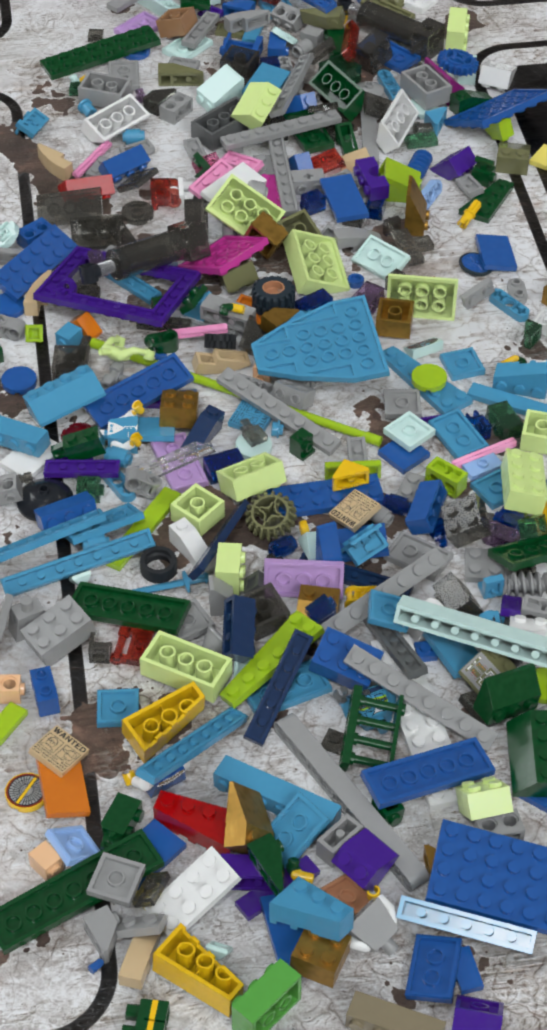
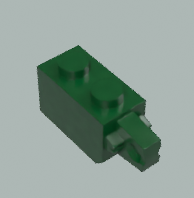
[51,425,106,460]
[100,792,145,851]

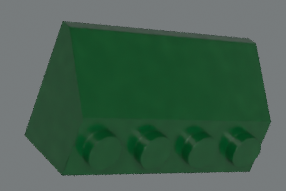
[308,60,365,122]
[506,710,547,797]

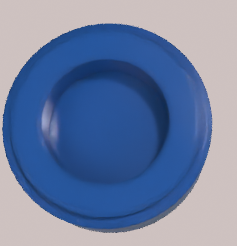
[347,273,364,289]

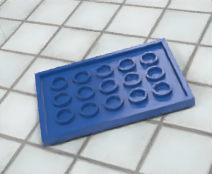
[444,89,547,129]
[425,819,547,935]

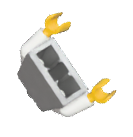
[348,885,399,956]

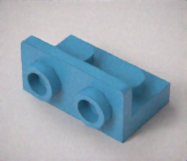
[15,107,50,139]

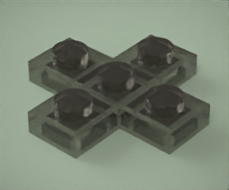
[388,228,434,266]

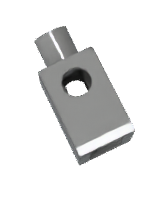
[8,596,45,643]

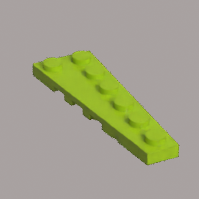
[219,610,325,709]

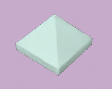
[69,571,91,585]
[205,941,233,961]

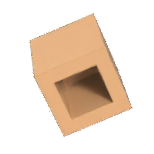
[28,840,64,881]

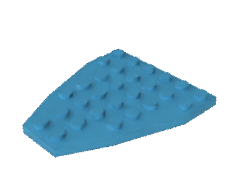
[251,295,390,383]

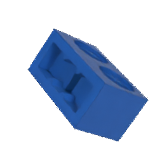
[16,217,52,249]
[29,666,60,717]

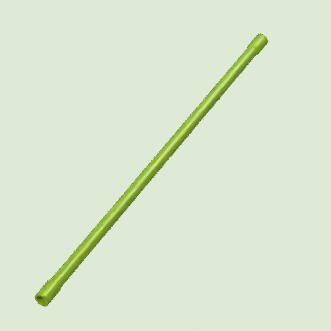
[90,338,383,447]

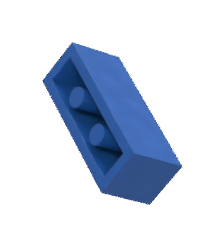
[98,144,151,184]
[405,479,448,535]
[34,491,97,531]

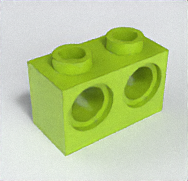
[425,456,468,499]

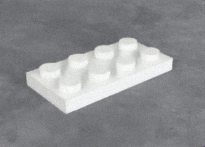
[144,846,242,936]

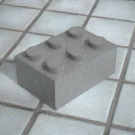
[400,63,452,110]
[78,71,132,108]
[20,595,97,667]

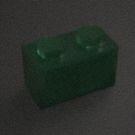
[485,400,523,441]

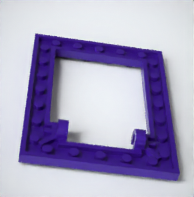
[33,246,201,327]

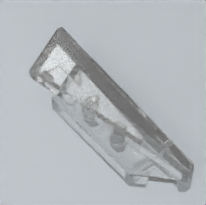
[124,441,216,480]

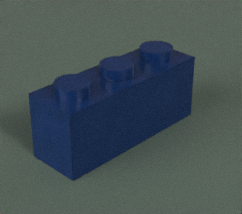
[222,595,257,663]

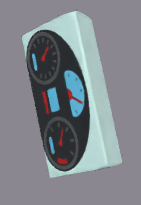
[404,337,444,360]

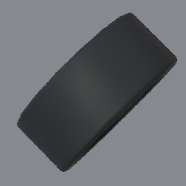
[140,546,177,583]

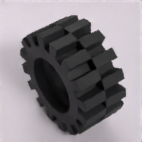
[204,334,236,349]

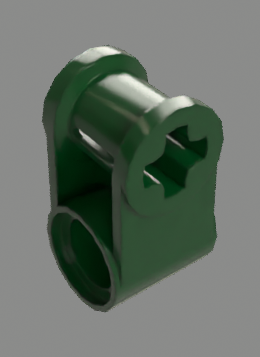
[144,329,179,357]

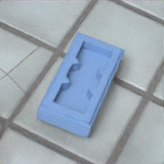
[462,453,502,481]

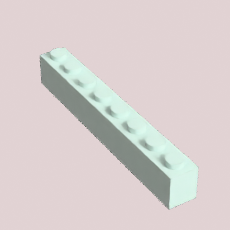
[393,595,547,668]

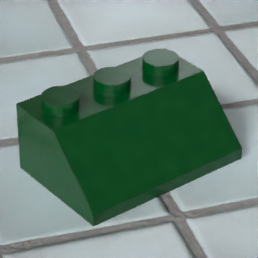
[473,663,541,725]

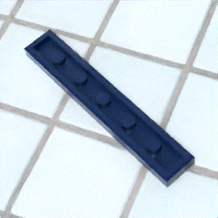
[188,499,250,580]
[299,552,414,597]
[243,628,314,747]

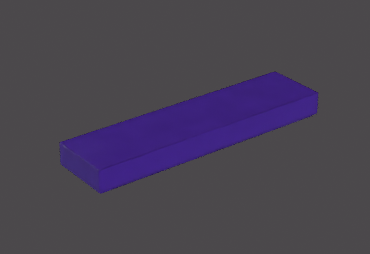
[43,460,121,478]
[235,855,320,921]

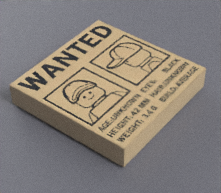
[328,489,382,533]
[28,725,90,778]

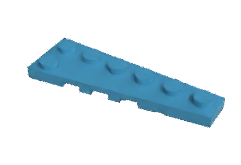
[383,346,473,415]

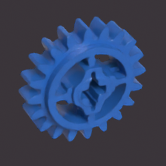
[437,48,479,77]

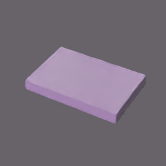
[114,11,159,34]

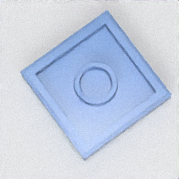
[45,825,100,866]

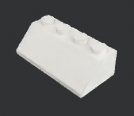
[376,89,419,154]
[81,93,151,143]

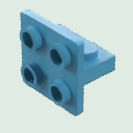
[341,523,389,567]

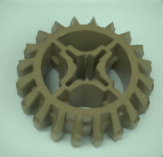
[245,490,297,542]

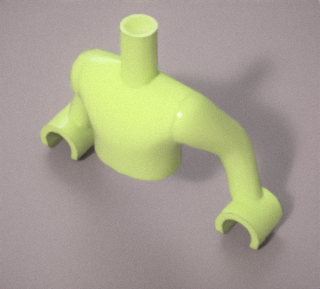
[98,335,155,362]

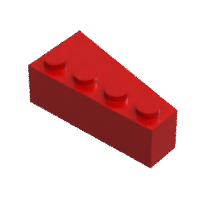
[153,790,235,854]

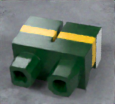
[122,999,170,1030]

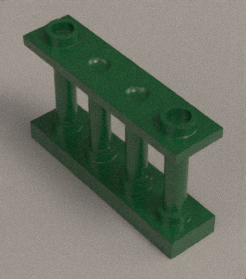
[339,685,406,772]

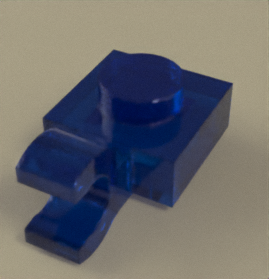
[465,410,492,440]
[429,515,450,548]

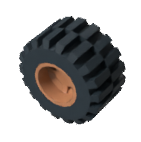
[252,276,295,315]

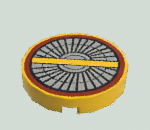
[5,773,44,813]

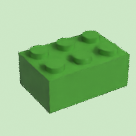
[231,958,302,1030]

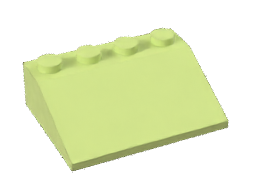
[205,174,286,236]
[283,229,350,296]
[387,273,458,321]

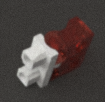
[150,177,193,210]

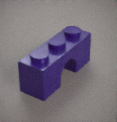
[353,156,390,201]

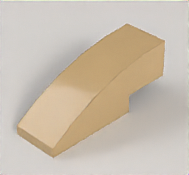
[37,143,73,181]
[23,270,52,316]
[191,348,251,375]
[118,934,161,990]

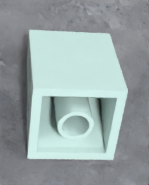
[196,64,244,112]

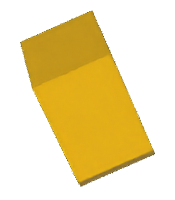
[332,459,370,492]

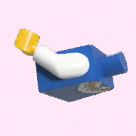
[122,761,190,798]

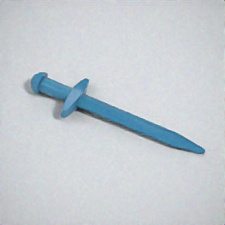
[132,571,209,593]

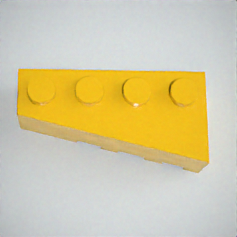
[122,681,205,764]

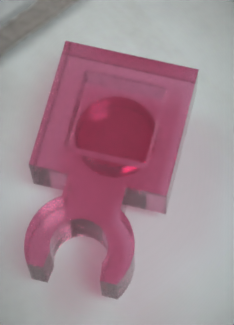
[192,152,219,174]

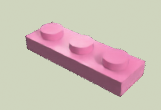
[222,150,264,173]
[188,158,233,200]

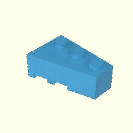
[492,360,547,400]
[269,876,354,942]

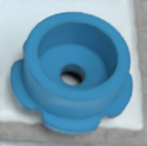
[271,420,284,438]

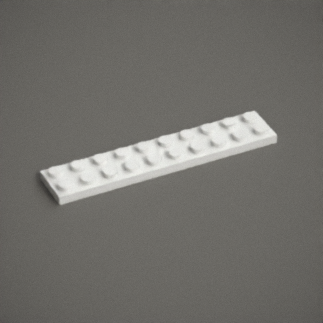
[370,634,462,811]

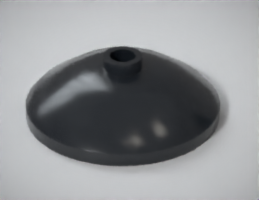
[17,478,73,521]

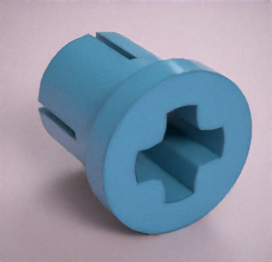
[78,99,97,117]

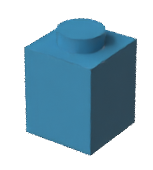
[55,322,83,353]

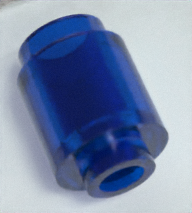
[382,493,411,516]
[268,535,298,559]

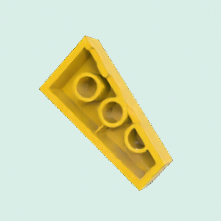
[152,923,244,1017]

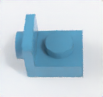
[478,574,505,599]

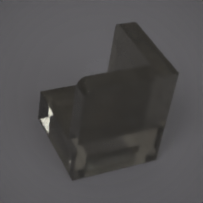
[88,632,112,664]

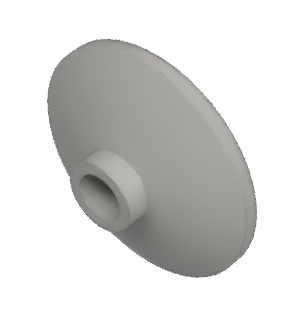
[357,81,384,100]

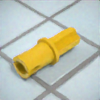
[457,199,481,229]

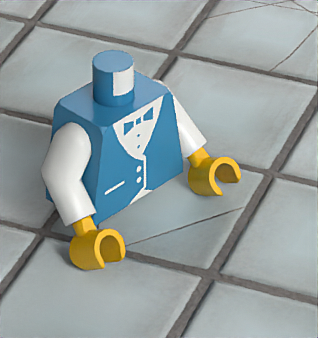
[100,400,144,454]

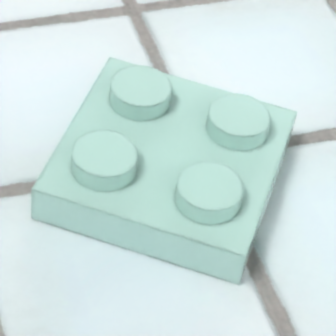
[383,411,436,452]

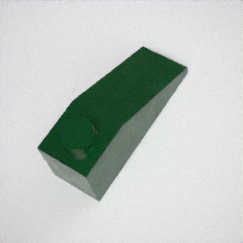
[449,89,492,115]
[247,833,285,896]

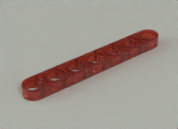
[341,20,359,63]

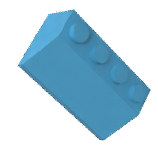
[22,364,106,428]

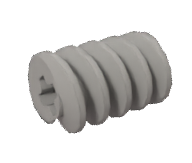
[507,571,547,597]

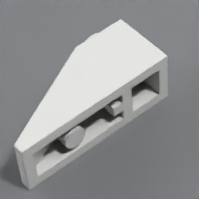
[169,517,216,574]

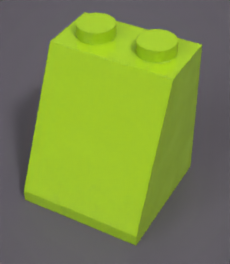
[376,157,422,203]

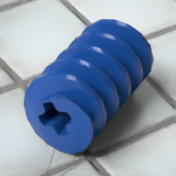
[407,149,433,179]

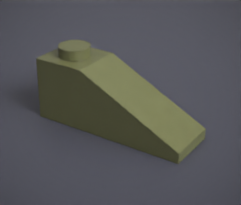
[300,6,346,30]
[158,63,204,86]

